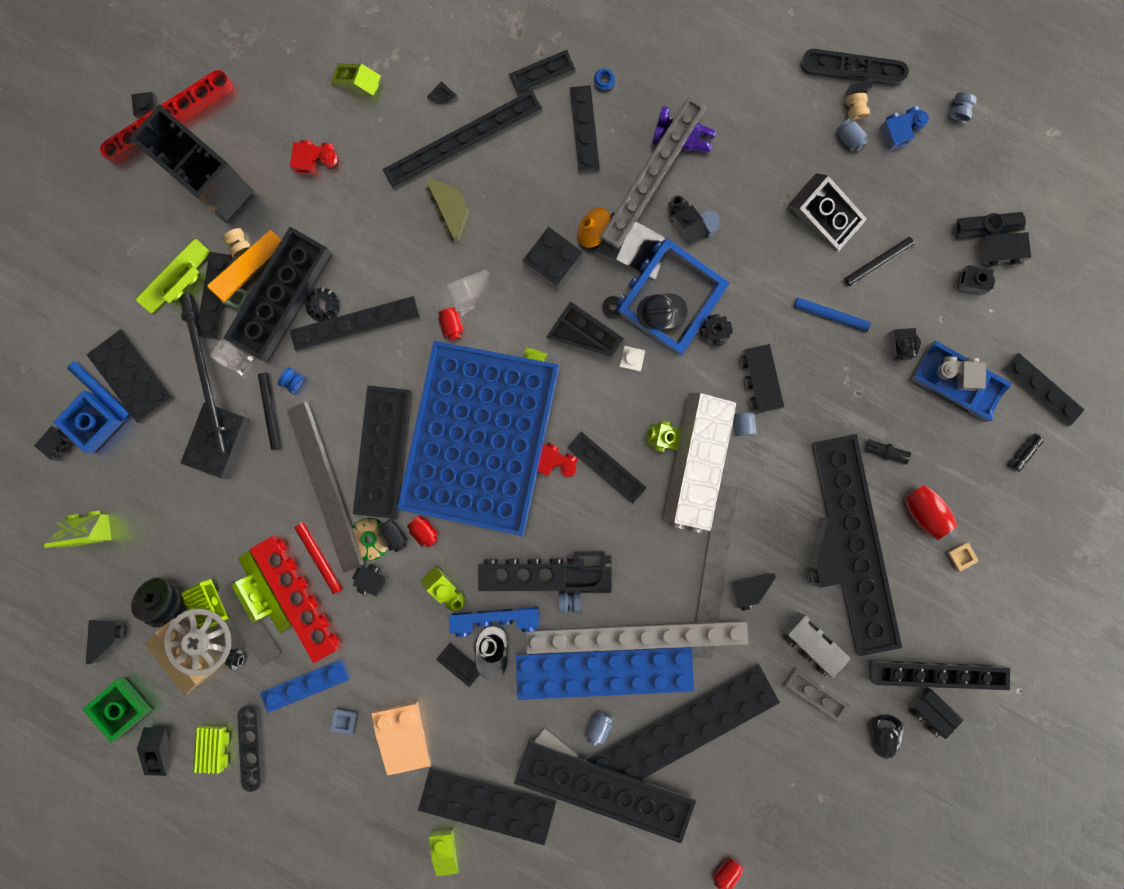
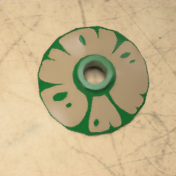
[352,518,388,561]

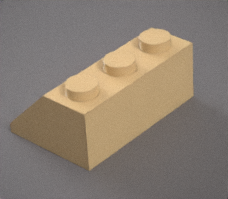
[145,618,219,696]

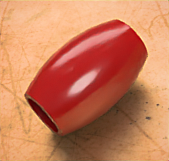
[904,485,957,540]

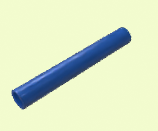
[794,297,871,332]
[67,361,131,421]

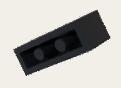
[740,344,784,414]

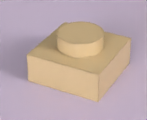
[947,542,979,572]

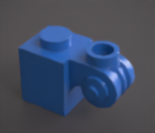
[881,106,929,150]

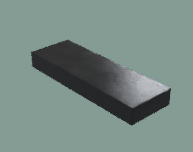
[509,50,576,95]

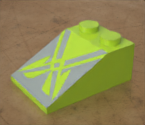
[44,511,112,548]

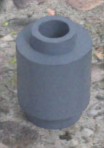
[837,118,868,151]
[584,711,613,746]

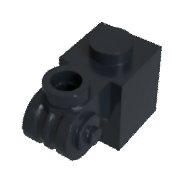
[668,195,707,245]
[889,328,921,361]

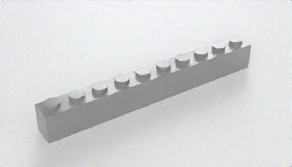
[526,621,748,654]

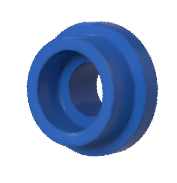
[594,68,615,90]

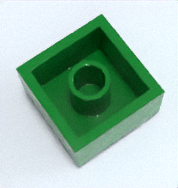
[82,677,152,743]

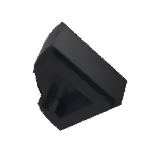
[427,81,458,104]

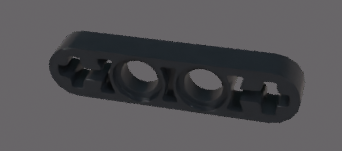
[237,705,263,792]

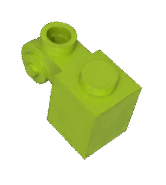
[420,566,466,612]

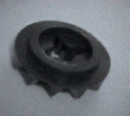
[304,287,339,322]

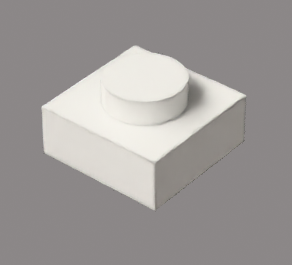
[619,346,645,372]

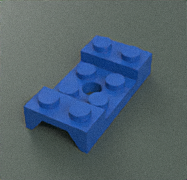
[911,341,1012,422]
[449,607,540,637]

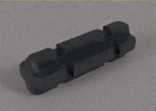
[1010,433,1044,472]

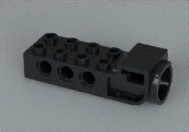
[478,551,612,594]

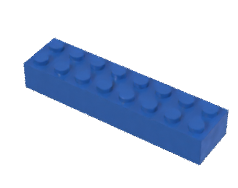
[516,647,694,700]

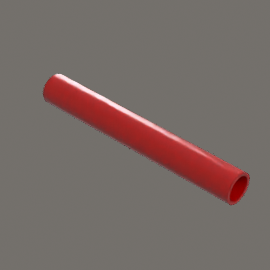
[294,522,342,595]

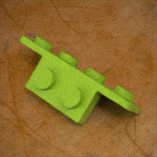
[136,238,210,313]
[231,550,292,633]

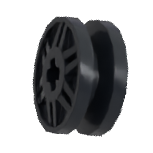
[131,578,181,628]

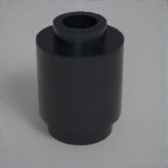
[377,519,408,552]

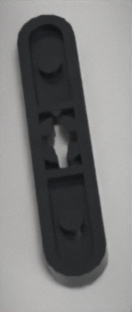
[802,49,909,84]

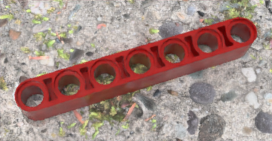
[100,70,233,164]

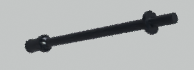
[179,293,227,455]

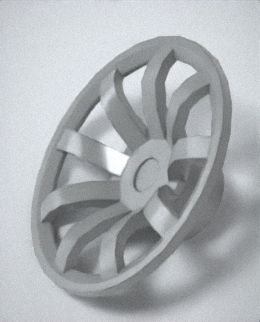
[164,609,232,676]

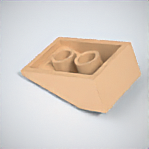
[372,701,431,775]

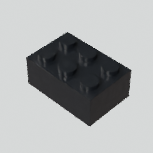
[180,402,250,479]

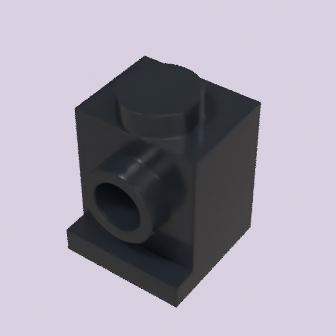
[34,426,71,461]

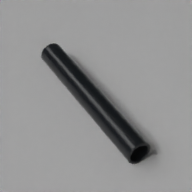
[844,236,915,287]
[257,372,282,450]

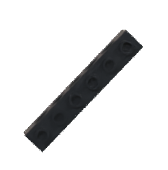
[871,660,1010,690]

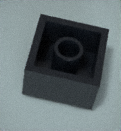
[522,226,583,290]

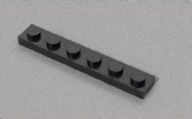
[289,296,420,352]

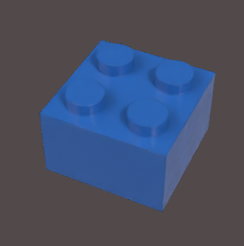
[53,391,123,454]

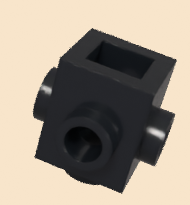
[700,314,733,346]

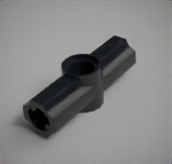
[956,212,1026,238]

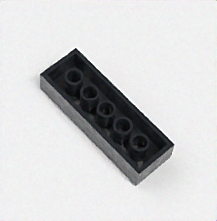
[224,227,331,363]

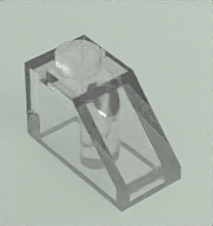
[447,269,490,313]
[209,339,253,376]

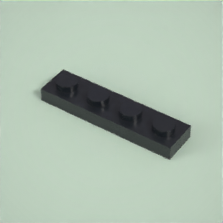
[570,85,600,173]
[197,252,233,340]
[1003,353,1085,426]
[567,431,647,504]

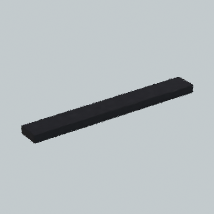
[382,90,542,189]

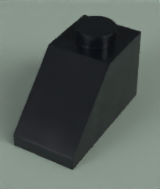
[729,573,776,611]
[85,619,124,664]
[137,727,169,776]

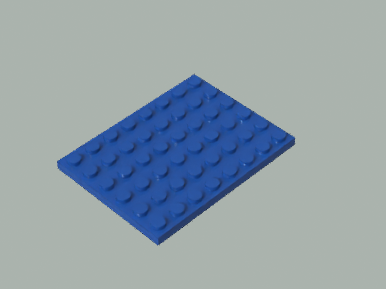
[397,341,560,536]

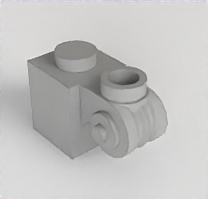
[937,357,987,391]

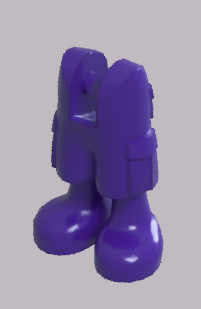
[652,106,716,153]

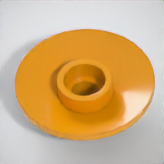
[577,207,611,248]

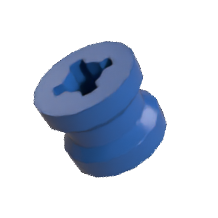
[277,367,304,394]

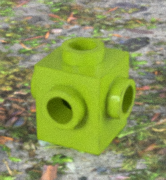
[646,421,682,453]

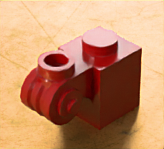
[290,140,338,175]
[538,442,578,477]

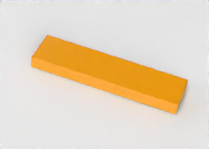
[207,230,281,303]

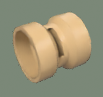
[845,93,870,121]
[222,228,251,258]

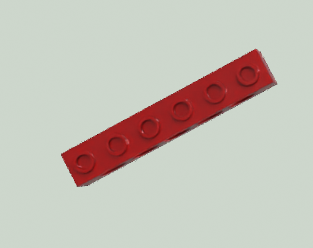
[250,536,340,664]

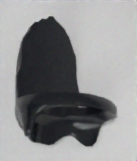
[871,715,904,759]

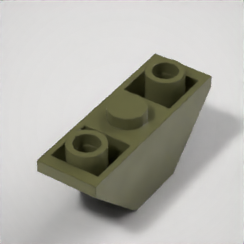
[425,179,469,242]

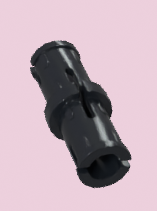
[865,439,911,465]

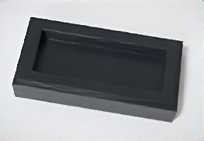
[436,642,480,687]

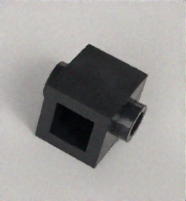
[958,265,995,295]
[352,563,389,597]

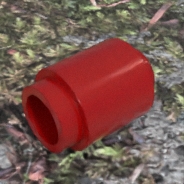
[438,307,464,341]
[407,515,438,548]
[712,858,744,889]

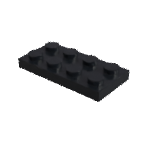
[86,329,174,423]

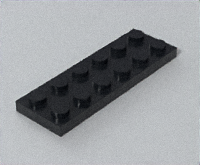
[353,385,411,519]
[418,766,556,846]

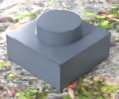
[330,709,357,735]

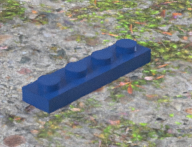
[260,659,350,713]

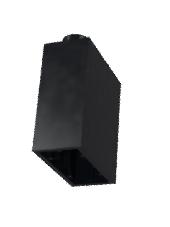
[129,104,254,223]

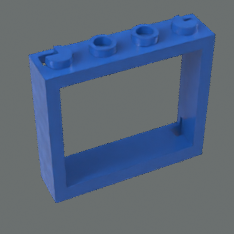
[615,238,730,355]

